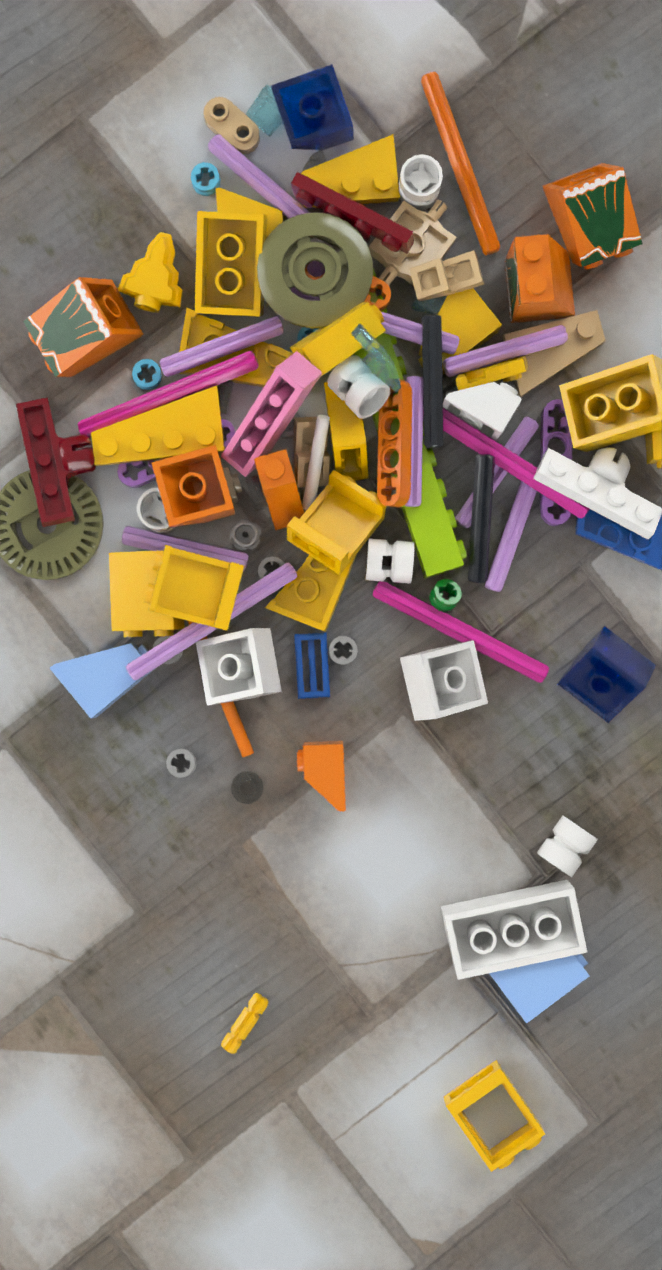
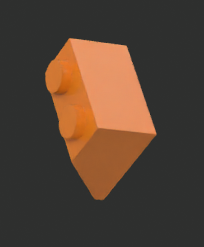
[151,445,235,527]
[297,741,346,812]

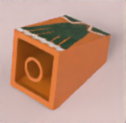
[543,163,642,269]
[505,234,575,323]
[23,277,144,377]

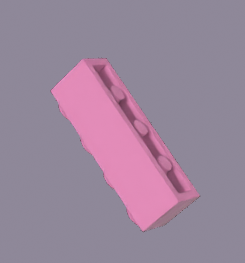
[221,351,322,477]

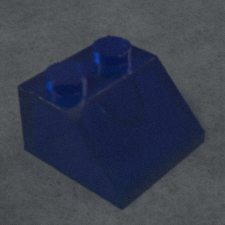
[271,64,354,150]
[557,626,656,723]

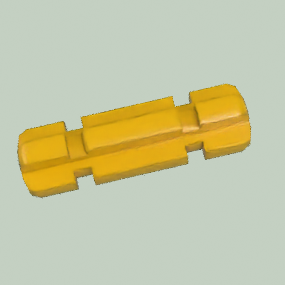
[221,993,269,1054]

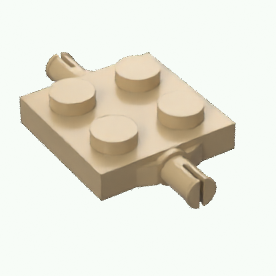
[368,200,457,286]

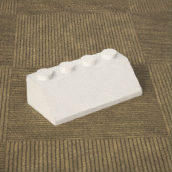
[441,880,587,980]

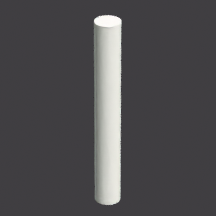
[302,415,330,510]

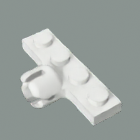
[533,447,662,540]

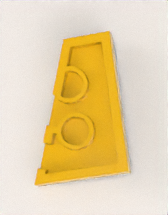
[301,134,400,208]
[265,554,357,632]

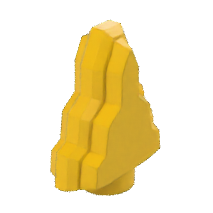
[118,232,183,313]

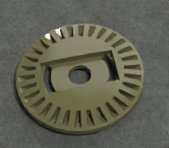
[257,213,373,328]
[0,470,104,580]

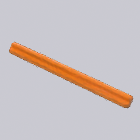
[421,71,500,255]

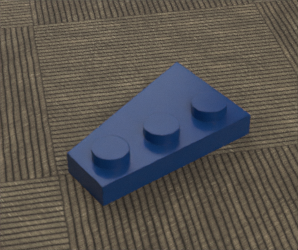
[575,507,662,571]

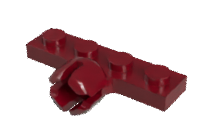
[291,172,414,254]
[16,397,96,527]

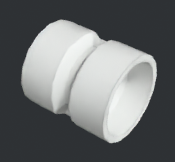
[399,154,443,211]
[328,355,390,419]
[137,487,179,534]
[365,538,414,584]
[537,815,598,877]

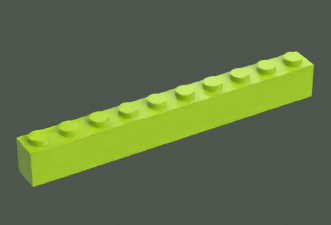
[353,268,467,579]

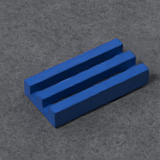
[294,633,330,699]

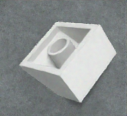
[443,382,522,441]
[196,628,282,705]
[400,640,488,721]

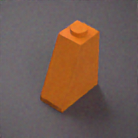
[254,449,304,531]

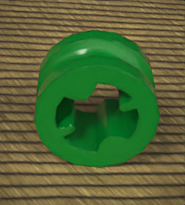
[429,579,462,612]

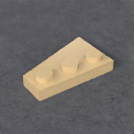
[503,310,606,398]

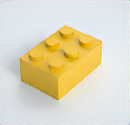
[195,211,267,317]
[559,354,662,452]

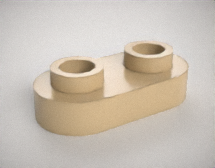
[204,97,260,154]

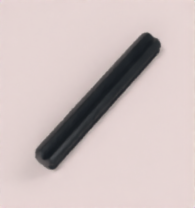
[422,315,444,448]
[468,454,495,583]

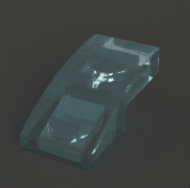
[351,323,401,392]

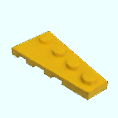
[178,308,293,387]
[91,385,225,466]

